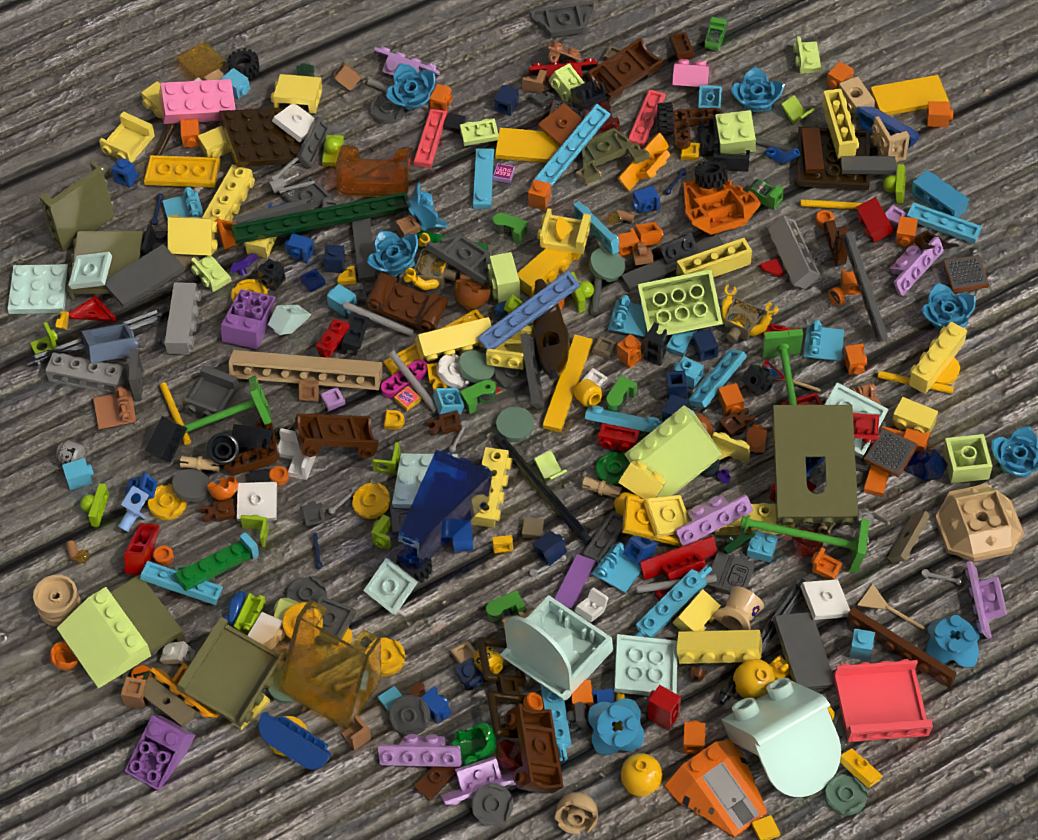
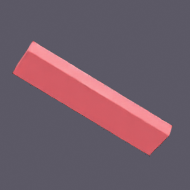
[628,89,666,149]
[414,109,448,168]

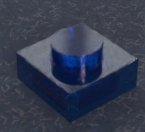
[300,268,326,293]

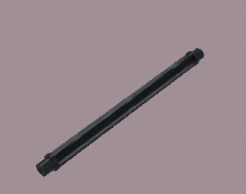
[25,307,169,367]
[493,433,592,545]
[717,579,807,705]

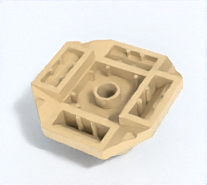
[935,484,1024,562]

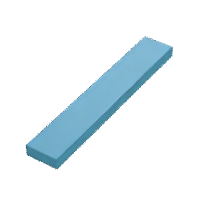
[532,103,611,187]

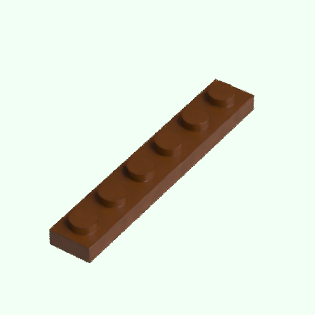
[847,607,957,688]

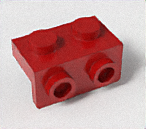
[316,319,350,358]
[853,412,880,443]
[597,423,640,453]

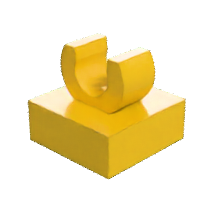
[769,655,791,680]

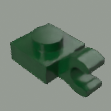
[722,527,755,554]

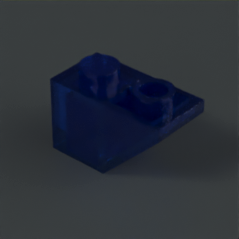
[903,449,948,481]

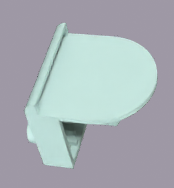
[500,595,613,700]
[721,678,841,797]

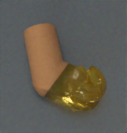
[608,210,635,224]
[66,541,90,563]

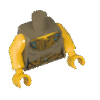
[403,233,458,291]
[721,284,779,343]

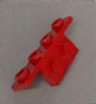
[528,58,598,87]
[639,536,718,580]

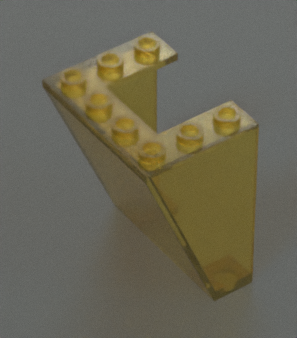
[278,599,381,729]

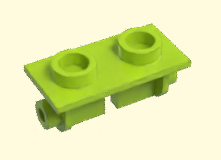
[233,593,266,636]

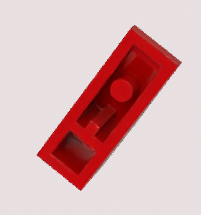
[124,523,160,576]

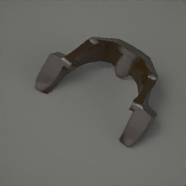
[914,230,959,251]

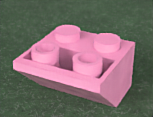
[672,59,710,87]

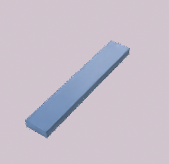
[478,270,580,350]

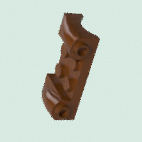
[587,37,663,103]
[365,271,449,333]
[294,414,379,459]
[504,704,564,793]

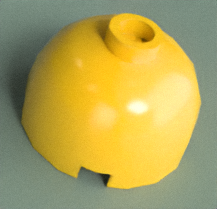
[733,659,776,700]
[621,753,662,797]

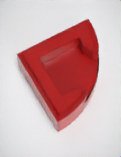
[759,258,784,277]

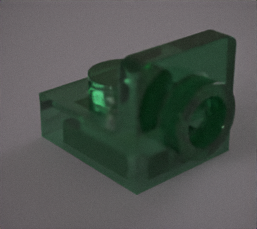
[296,63,315,77]

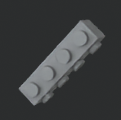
[768,215,821,289]
[165,282,201,354]
[45,353,127,394]

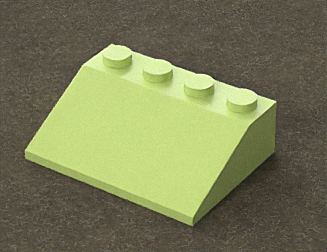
[638,269,723,336]
[625,406,723,497]
[57,587,151,689]

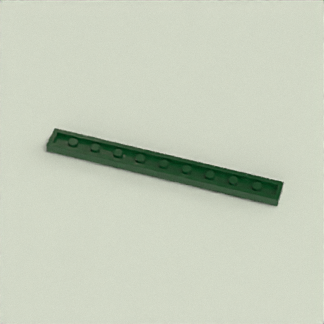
[231,192,409,244]

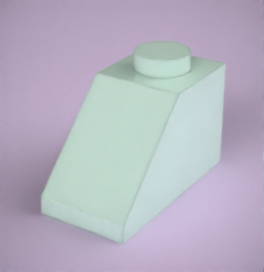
[268,305,311,335]

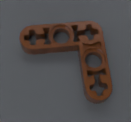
[673,107,723,149]
[824,220,849,266]
[224,418,280,476]

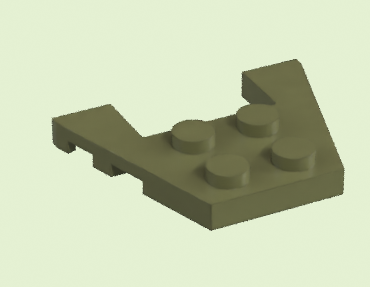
[582,128,650,184]

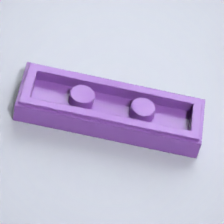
[555,554,595,610]

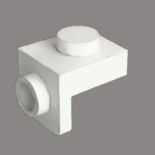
[575,588,609,623]
[160,641,195,665]

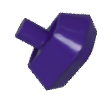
[716,469,731,483]

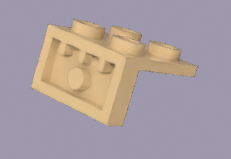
[871,116,910,162]

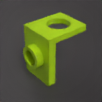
[781,95,814,124]
[30,322,58,354]
[372,442,402,474]
[534,450,567,482]
[240,515,269,547]

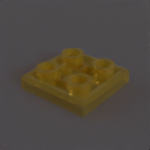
[177,41,225,79]

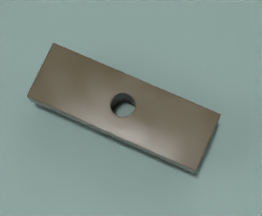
[888,511,930,563]
[143,677,197,728]

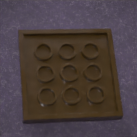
[218,107,301,167]
[797,127,870,190]

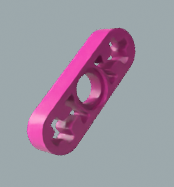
[381,359,428,399]

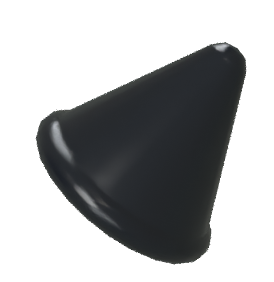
[206,432,240,465]

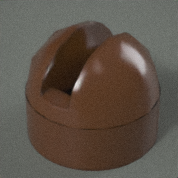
[689,666,706,682]

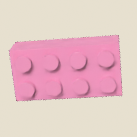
[159,79,236,124]

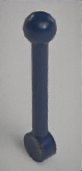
[664,168,687,195]
[151,193,164,226]
[313,533,323,569]

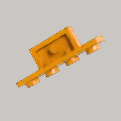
[618,133,670,191]
[150,663,219,719]

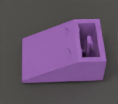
[221,289,276,349]
[125,715,196,791]

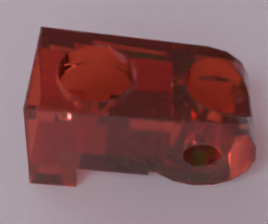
[598,101,620,133]

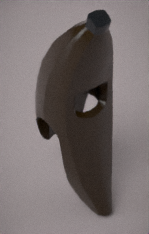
[533,279,569,380]

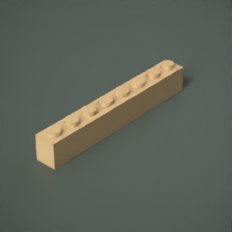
[229,350,382,390]

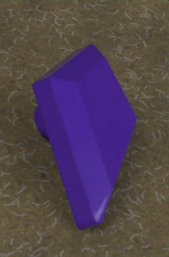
[231,253,258,276]

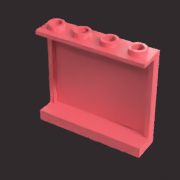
[833,659,933,742]

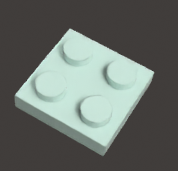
[69,252,112,289]
[363,558,418,615]

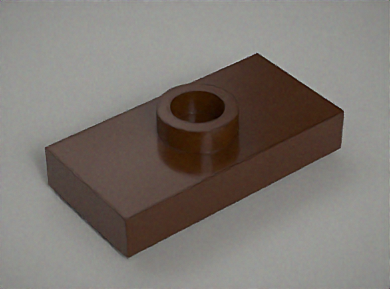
[669,32,695,60]
[414,766,456,802]

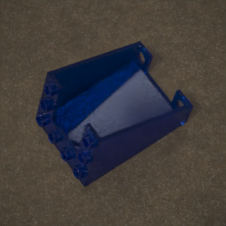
[398,450,493,569]

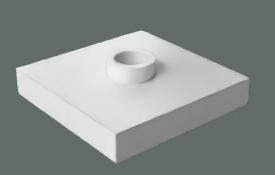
[272,104,315,142]
[237,482,277,522]
[800,579,850,620]

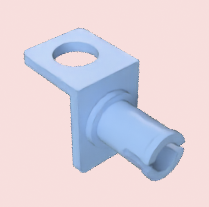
[118,486,149,532]

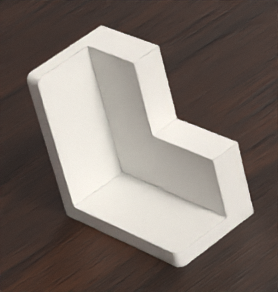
[278,428,316,480]

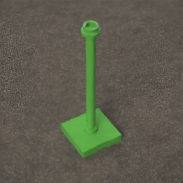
[762,329,803,405]
[151,375,272,437]
[740,515,870,574]

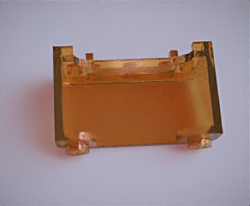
[336,145,413,197]

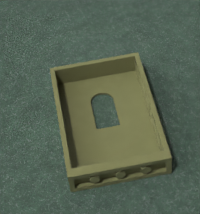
[772,405,858,526]

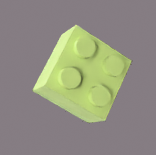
[715,110,756,154]
[487,252,520,303]
[943,434,992,483]

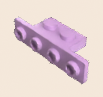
[374,46,440,76]
[890,237,944,296]
[675,494,753,546]
[965,561,1007,639]
[378,734,462,767]
[441,756,516,806]

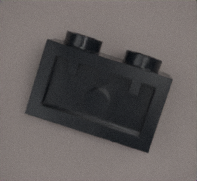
[141,224,168,256]
[653,233,698,264]

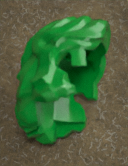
[451,723,496,767]

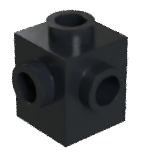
[258,258,286,291]
[740,364,775,394]

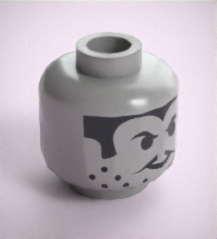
[56,440,87,464]

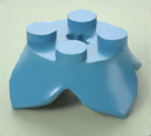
[386,63,436,110]
[731,66,785,112]
[406,183,449,231]
[367,230,418,277]
[922,283,976,332]
[991,426,1038,478]
[926,615,980,668]
[588,698,644,755]

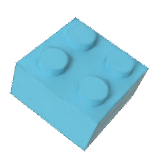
[698,84,722,108]
[433,388,464,414]
[747,530,778,563]

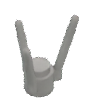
[268,158,315,194]
[857,508,890,544]

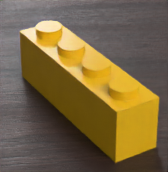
[517,248,582,298]

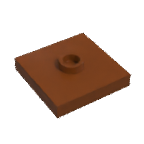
[538,103,583,147]

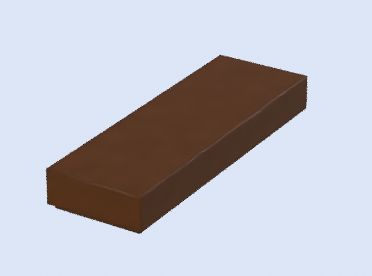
[801,127,824,173]

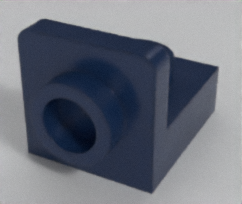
[453,658,484,690]

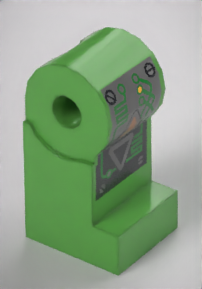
[705,17,727,51]
[747,179,784,210]
[493,213,528,244]
[607,376,638,413]
[460,380,496,414]
[486,590,526,623]

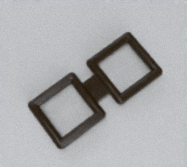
[477,637,526,739]

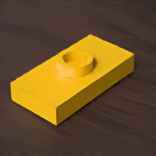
[840,748,883,788]

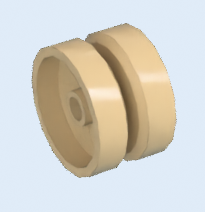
[33,575,82,626]

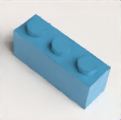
[911,170,969,218]

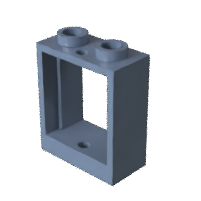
[82,323,138,363]

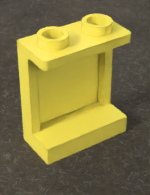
[271,74,322,114]
[99,111,155,163]
[537,208,591,254]
[168,214,218,255]
[486,322,534,370]

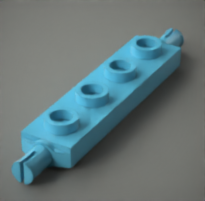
[635,564,712,638]
[541,685,572,761]

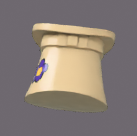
[713,586,764,630]

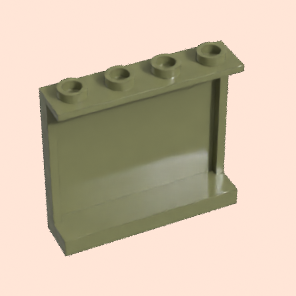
[39,160,115,252]
[67,231,144,301]
[110,574,185,679]
[177,617,286,727]

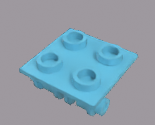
[162,187,204,219]
[608,295,647,337]
[803,320,844,361]
[592,542,641,593]

